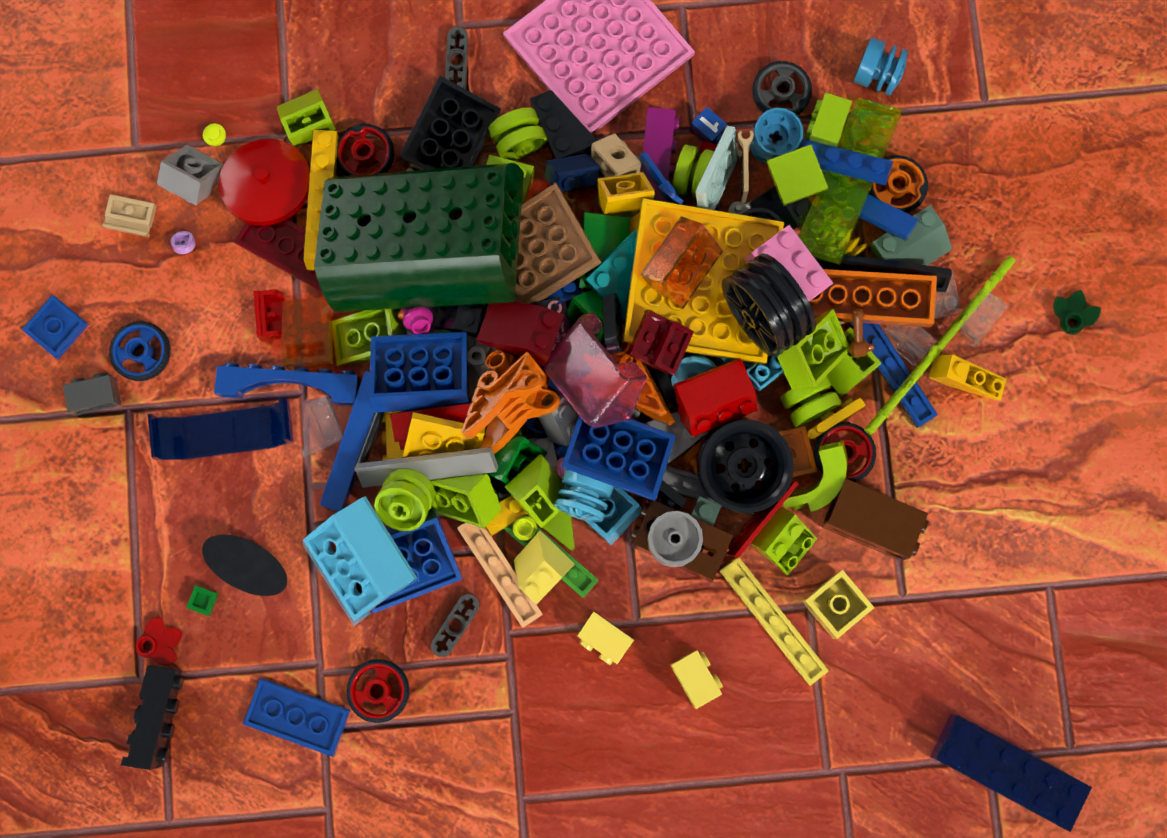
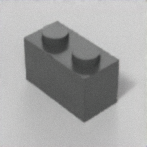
[63,373,121,416]

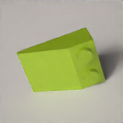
[331,308,407,366]
[777,309,849,390]
[430,473,502,528]

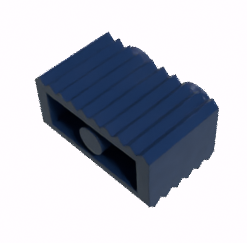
[544,153,600,192]

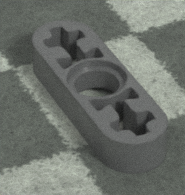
[445,27,469,89]
[431,594,480,657]

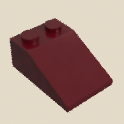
[476,301,564,367]

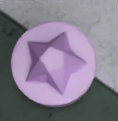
[171,231,196,254]

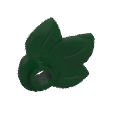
[1053,290,1101,335]

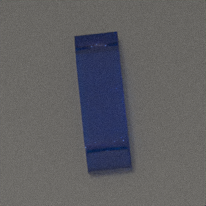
[148,397,294,460]

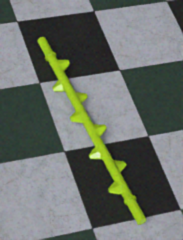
[864,256,1016,436]

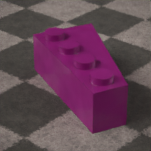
[641,107,680,202]

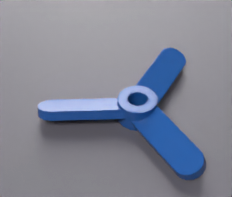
[639,152,683,204]

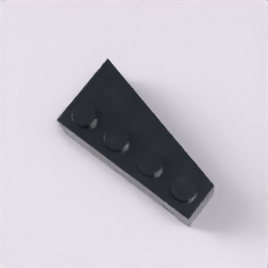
[121,665,184,770]

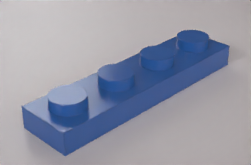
[798,139,893,185]

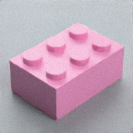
[745,225,833,301]

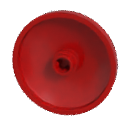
[219,139,310,226]

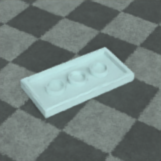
[696,126,738,210]

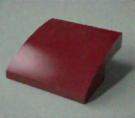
[627,310,694,376]

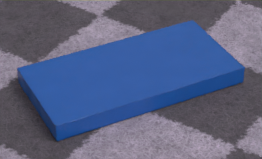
[243,678,351,757]

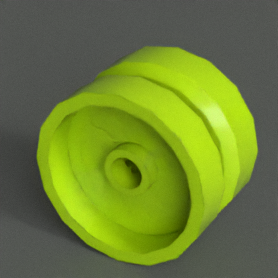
[488,107,547,161]
[673,144,715,200]
[780,376,842,427]
[374,468,436,531]

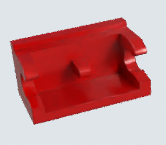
[253,290,287,341]

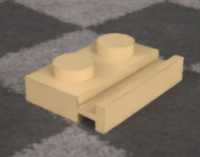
[102,194,157,237]

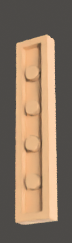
[457,523,543,628]

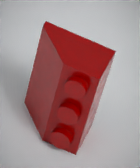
[674,358,758,437]

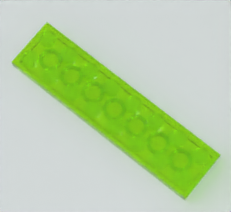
[798,98,902,265]

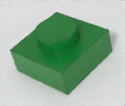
[186,585,219,616]

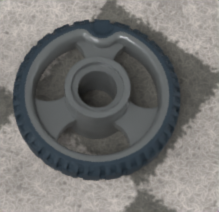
[752,61,812,116]

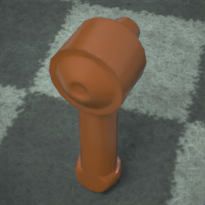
[849,308,874,358]

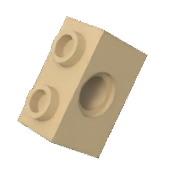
[591,133,641,177]

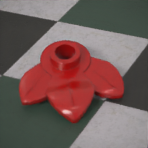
[135,617,183,664]

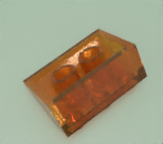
[640,216,723,309]

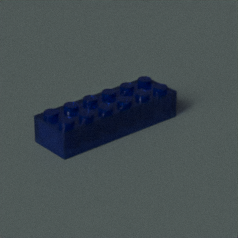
[930,714,1092,832]

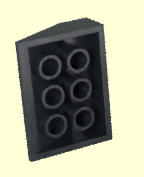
[396,76,501,170]

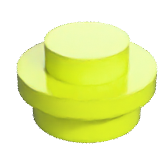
[203,123,226,146]
[513,516,537,541]

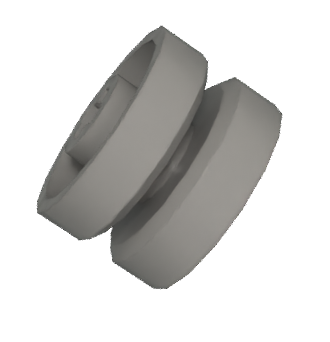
[647,511,703,568]

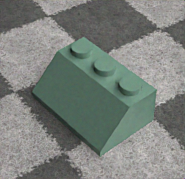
[868,205,952,266]

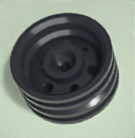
[722,253,816,357]
[697,419,794,513]

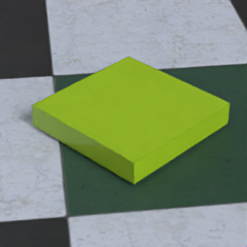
[766,145,828,206]

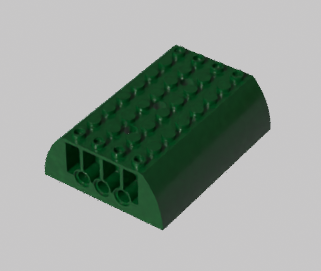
[314,163,524,312]

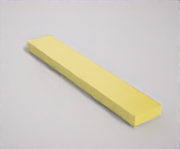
[719,557,829,686]

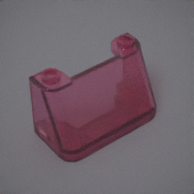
[544,313,647,427]

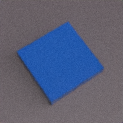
[22,294,89,360]

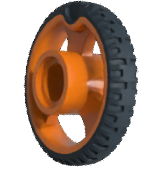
[867,155,928,213]

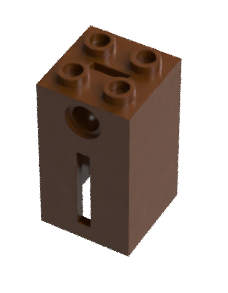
[822,479,929,561]
[630,500,733,582]

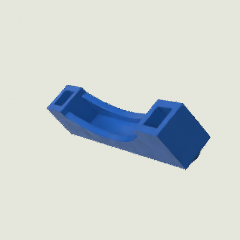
[214,363,361,406]

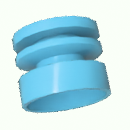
[554,469,614,522]

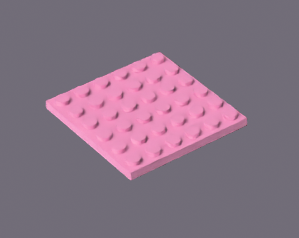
[503,0,695,135]

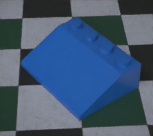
[369,332,469,413]
[561,402,676,501]
[372,507,463,614]

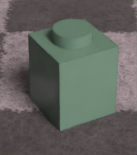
[691,496,722,526]

